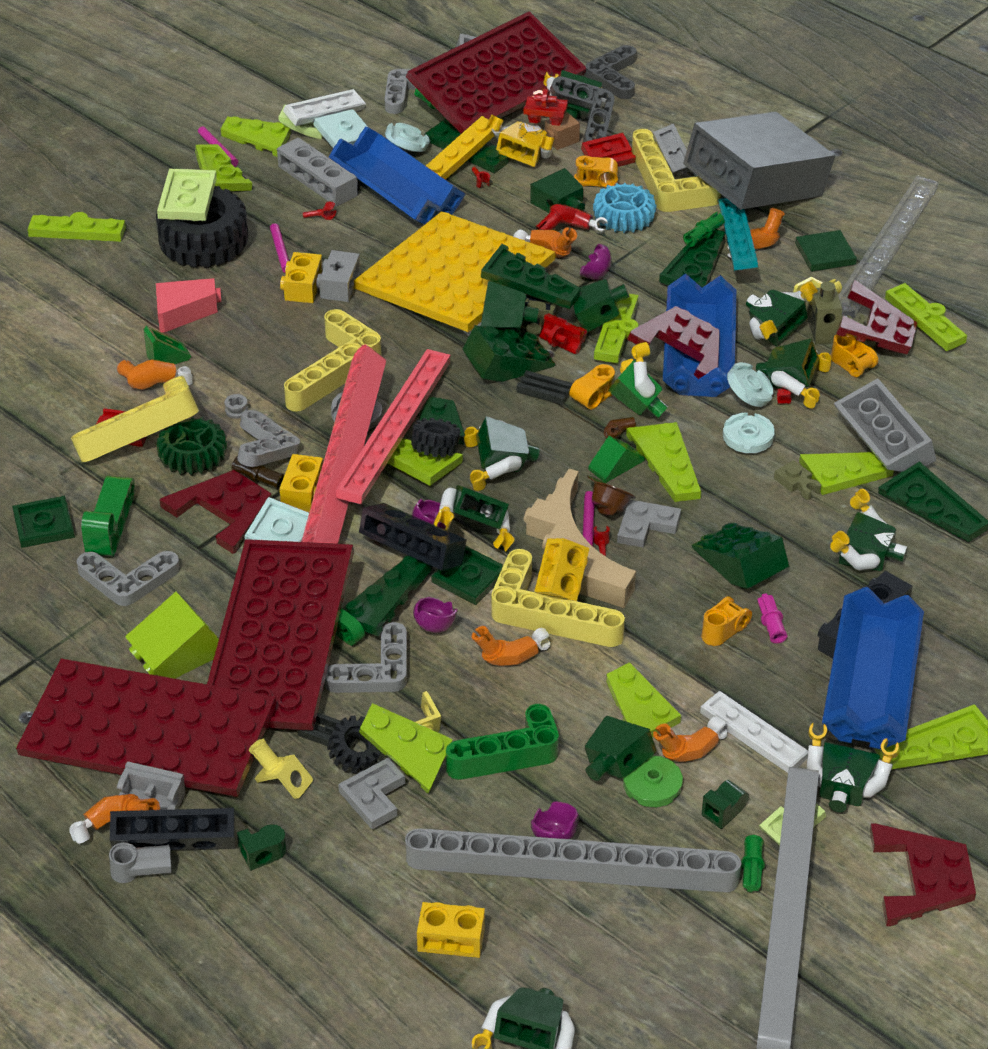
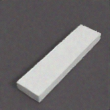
[283,89,366,126]
[700,691,808,773]

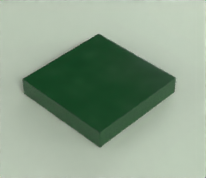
[795,230,857,272]
[12,496,75,548]
[431,546,503,605]

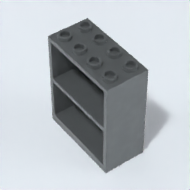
[683,112,835,209]

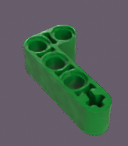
[81,476,135,557]
[446,704,559,780]

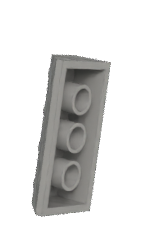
[834,378,936,472]

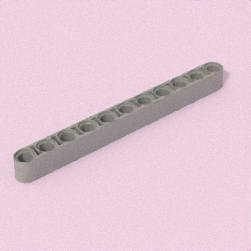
[756,767,819,1049]
[405,828,741,892]

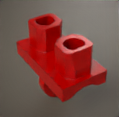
[523,89,568,126]
[539,313,587,354]

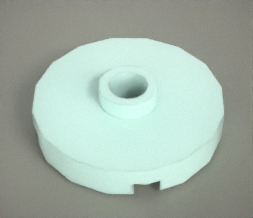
[385,123,430,152]
[727,362,773,407]
[723,413,775,453]

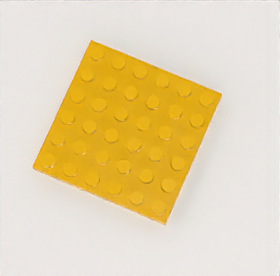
[353,212,555,332]

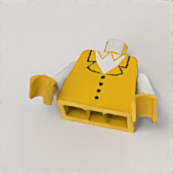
[486,114,555,167]

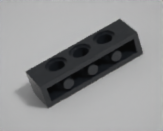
[359,503,467,570]
[818,570,913,659]
[110,808,235,851]

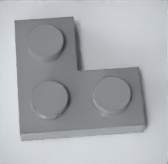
[617,500,681,548]
[338,758,405,829]

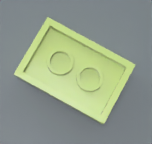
[157,169,217,221]

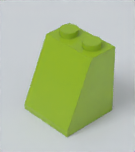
[125,592,219,679]

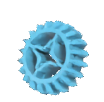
[593,183,656,233]

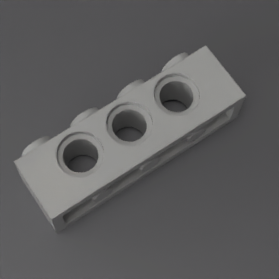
[277,138,358,207]

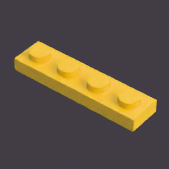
[426,116,495,180]

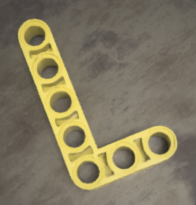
[632,129,722,212]
[284,309,382,412]
[71,376,199,462]
[491,549,625,647]

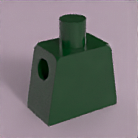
[530,168,585,213]
[573,279,630,332]
[481,281,539,332]
[585,715,657,781]

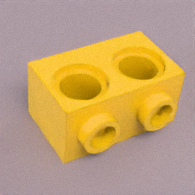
[280,252,323,303]
[279,454,323,512]
[534,538,590,601]
[417,902,485,958]

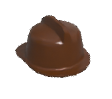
[587,475,636,516]

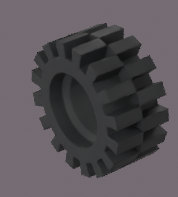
[411,418,460,457]
[327,715,382,774]

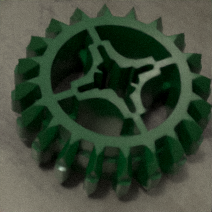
[156,416,228,476]

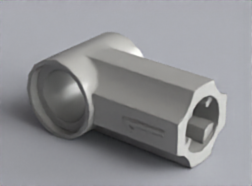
[109,843,171,883]

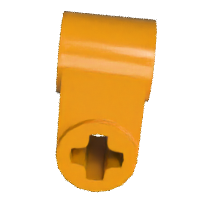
[574,156,618,187]
[831,334,878,377]
[569,364,615,410]
[701,596,752,646]

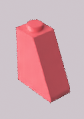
[156,278,221,333]

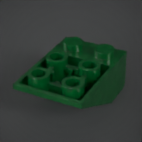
[462,325,556,382]
[691,523,790,589]

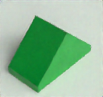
[143,325,192,364]
[588,436,645,483]

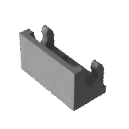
[652,123,690,177]
[117,762,186,810]

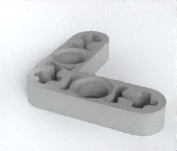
[384,69,416,114]
[237,410,300,467]
[77,551,180,606]
[324,622,407,693]

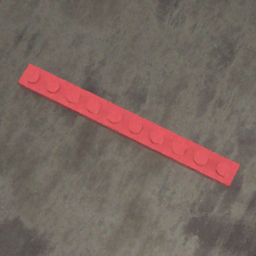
[336,349,451,504]

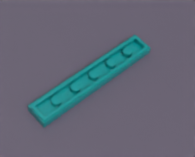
[718,198,758,271]

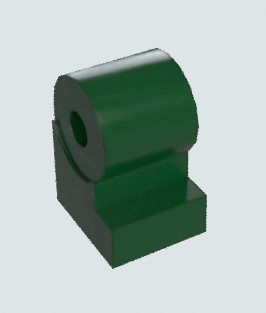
[701,780,749,830]
[237,824,287,871]

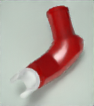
[535,204,608,234]

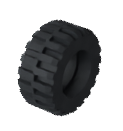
[156,186,248,268]

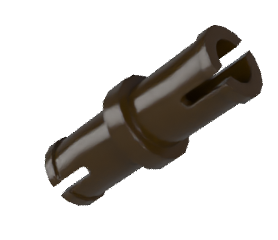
[231,456,284,490]

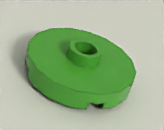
[623,756,683,808]

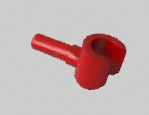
[471,167,490,188]
[303,201,337,220]
[777,388,792,404]
[593,526,610,556]

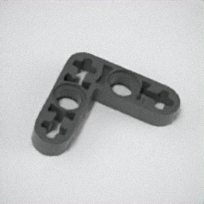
[585,45,637,99]
[550,76,614,142]

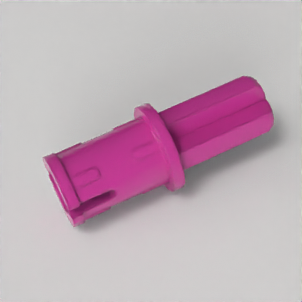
[757,593,787,644]

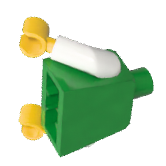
[608,342,668,418]

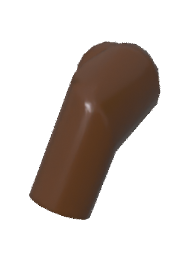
[604,417,636,439]

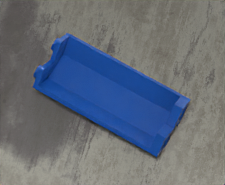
[329,126,465,225]
[663,274,737,397]
[822,587,924,749]

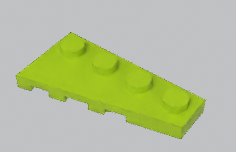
[626,422,701,502]
[874,704,988,769]

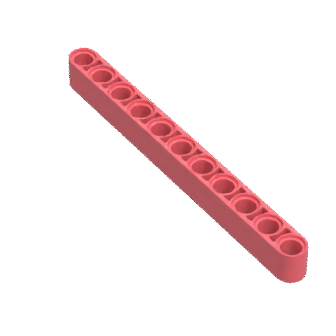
[301,344,386,544]

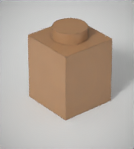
[545,112,580,150]

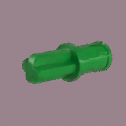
[741,835,765,893]

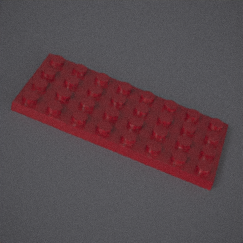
[406,11,586,134]
[207,539,354,730]
[16,658,277,797]

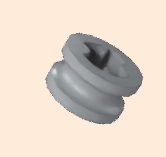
[224,394,248,419]

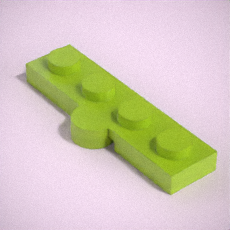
[28,212,126,242]
[885,283,967,351]
[594,294,639,363]

